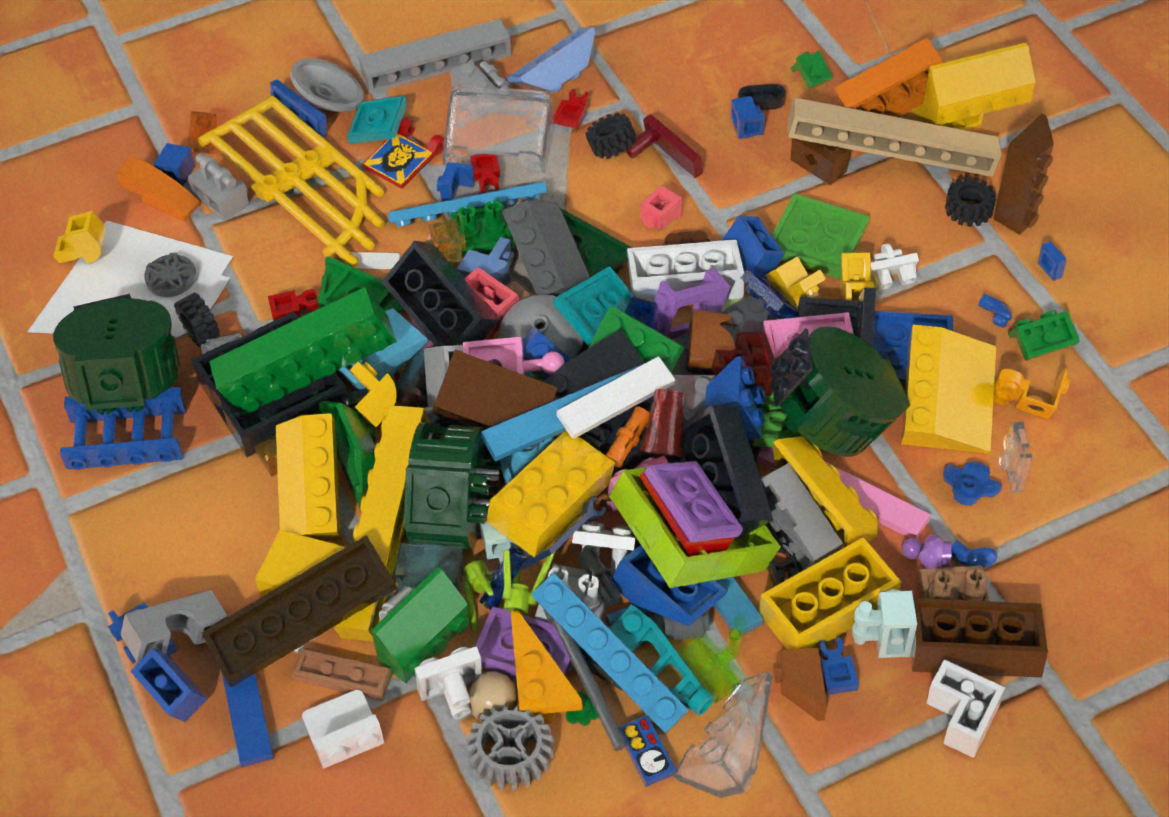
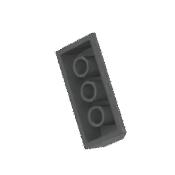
[502,200,590,297]

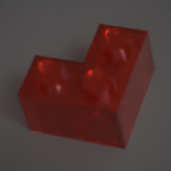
[710,332,775,396]

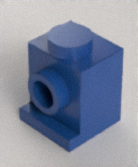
[731,96,765,139]

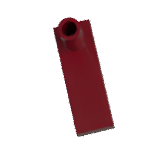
[626,114,703,179]

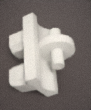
[870,243,919,291]

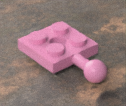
[463,337,565,375]

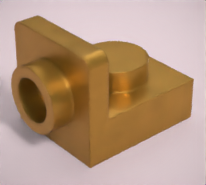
[254,436,278,477]

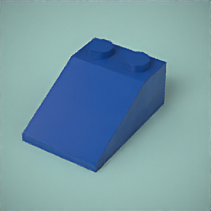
[612,545,728,626]

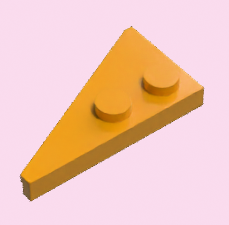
[511,611,582,715]

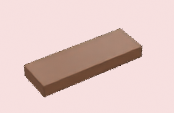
[291,648,393,701]

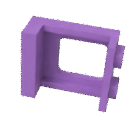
[646,269,731,339]

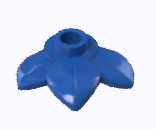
[943,461,1002,505]

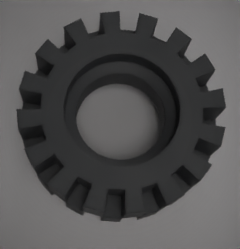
[586,113,636,159]
[945,177,996,227]
[174,292,220,347]

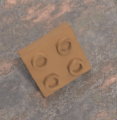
[919,565,990,601]

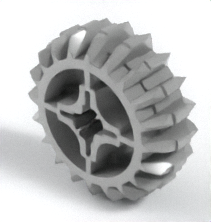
[465,703,554,791]

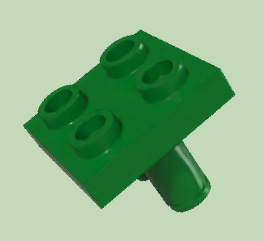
[450,200,515,259]

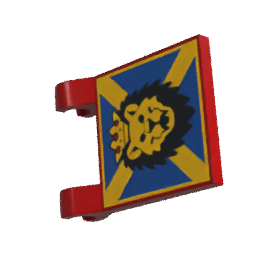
[362,118,446,189]

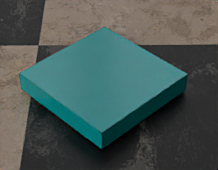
[346,96,408,144]

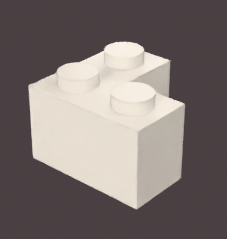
[926,660,1005,758]

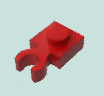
[553,89,588,129]
[470,152,500,193]
[268,289,319,321]

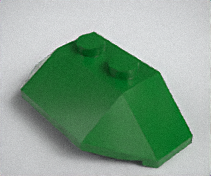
[318,401,376,510]

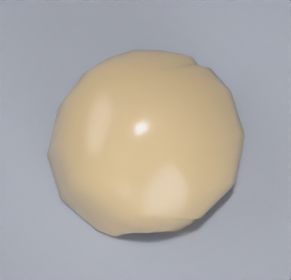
[469,671,518,720]

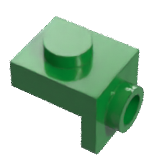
[791,51,833,90]

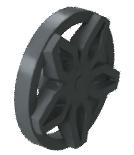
[144,252,196,297]

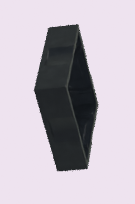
[191,312,347,457]

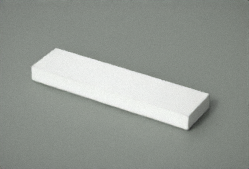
[556,356,675,439]

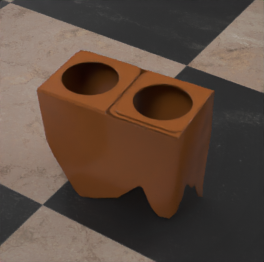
[686,309,736,374]

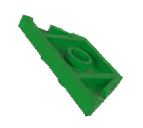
[318,256,405,313]

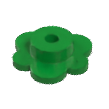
[566,692,599,726]

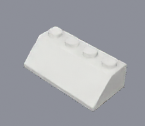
[627,240,744,308]

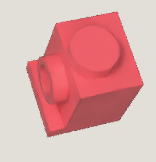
[641,186,682,231]

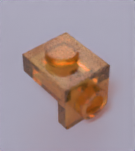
[187,111,217,154]

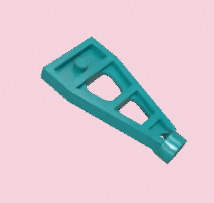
[609,604,715,716]

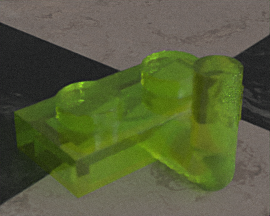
[677,629,741,704]

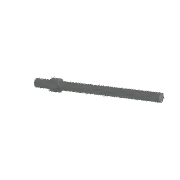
[544,610,627,751]

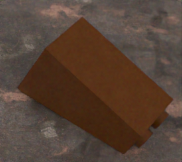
[433,350,560,448]

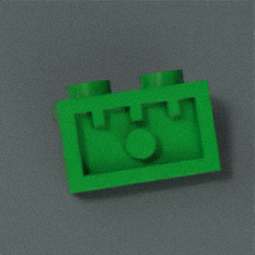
[1008,310,1080,361]

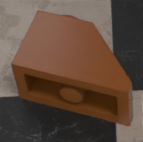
[773,648,827,721]

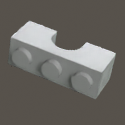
[121,590,228,662]

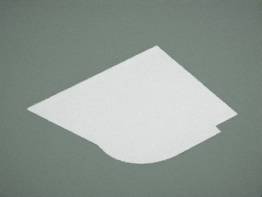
[28,221,233,338]

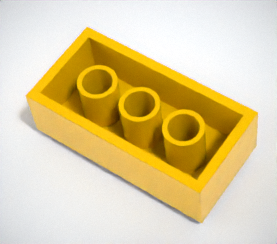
[486,431,615,557]
[759,537,901,650]

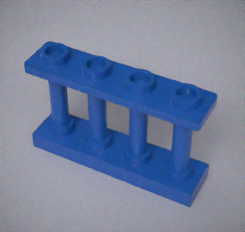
[60,387,186,470]

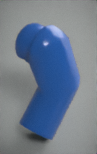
[951,540,997,568]

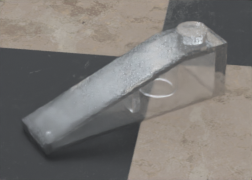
[673,672,772,798]

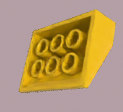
[901,325,996,454]

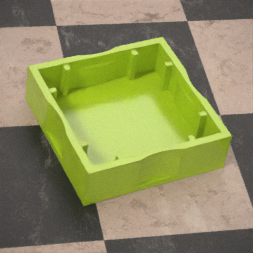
[609,468,781,588]

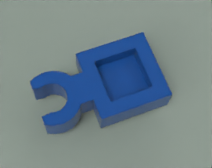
[819,638,859,695]

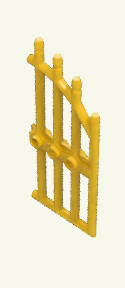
[198,95,385,268]

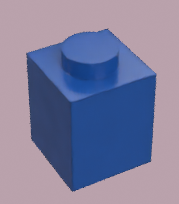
[154,143,195,186]

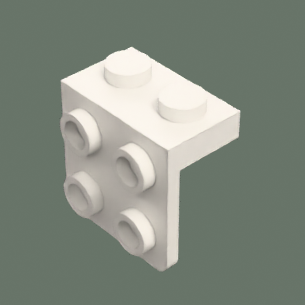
[302,690,384,769]

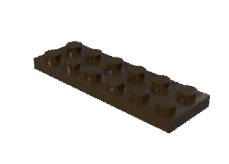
[202,535,398,688]

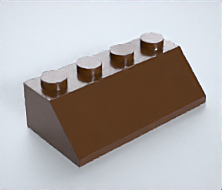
[993,113,1054,235]
[911,598,1048,678]

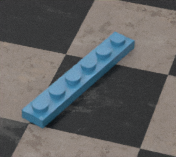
[387,182,547,227]
[531,573,689,734]

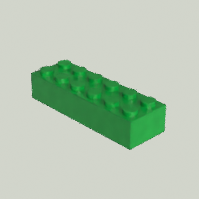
[209,287,397,415]

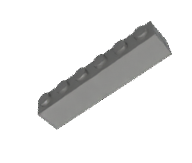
[358,19,511,94]

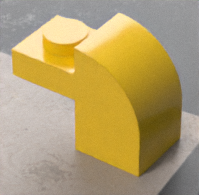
[53,211,106,264]
[840,252,874,301]
[765,256,826,308]
[349,362,397,428]

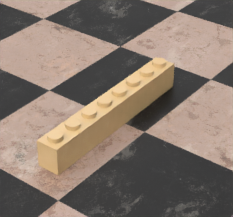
[787,97,1001,177]

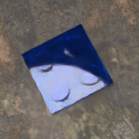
[740,269,798,319]

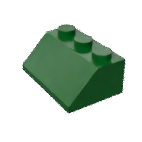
[371,567,470,684]

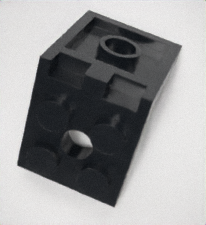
[798,287,876,347]

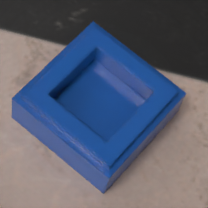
[1038,241,1067,281]

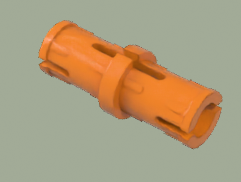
[605,407,652,467]

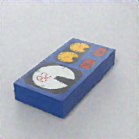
[618,716,676,787]

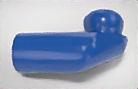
[979,294,1012,328]

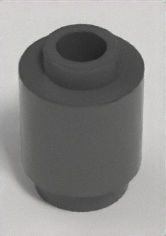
[663,612,710,640]

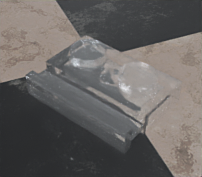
[999,422,1033,493]

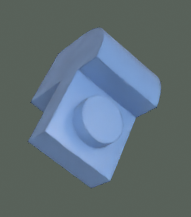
[457,237,514,285]

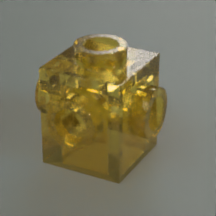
[426,220,466,264]

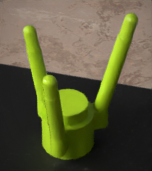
[502,547,554,614]
[462,560,525,632]

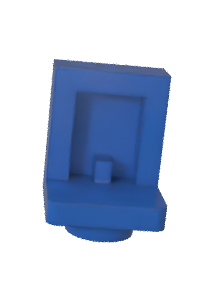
[437,162,475,201]

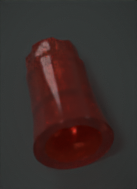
[640,389,684,457]

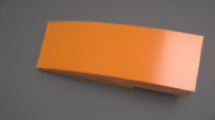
[116,155,201,221]

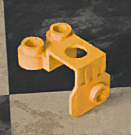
[993,368,1071,420]

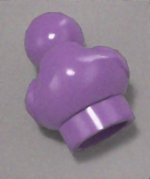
[901,534,952,569]

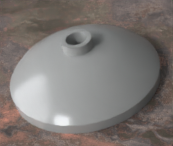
[290,58,364,112]
[499,294,584,375]

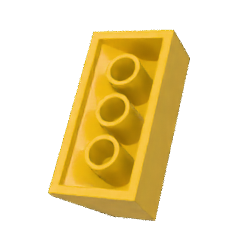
[923,43,1035,125]
[276,413,341,540]
[773,436,879,549]

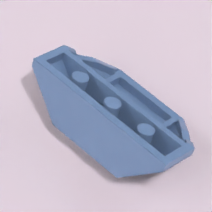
[507,27,595,93]

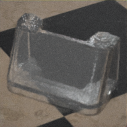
[442,85,554,173]

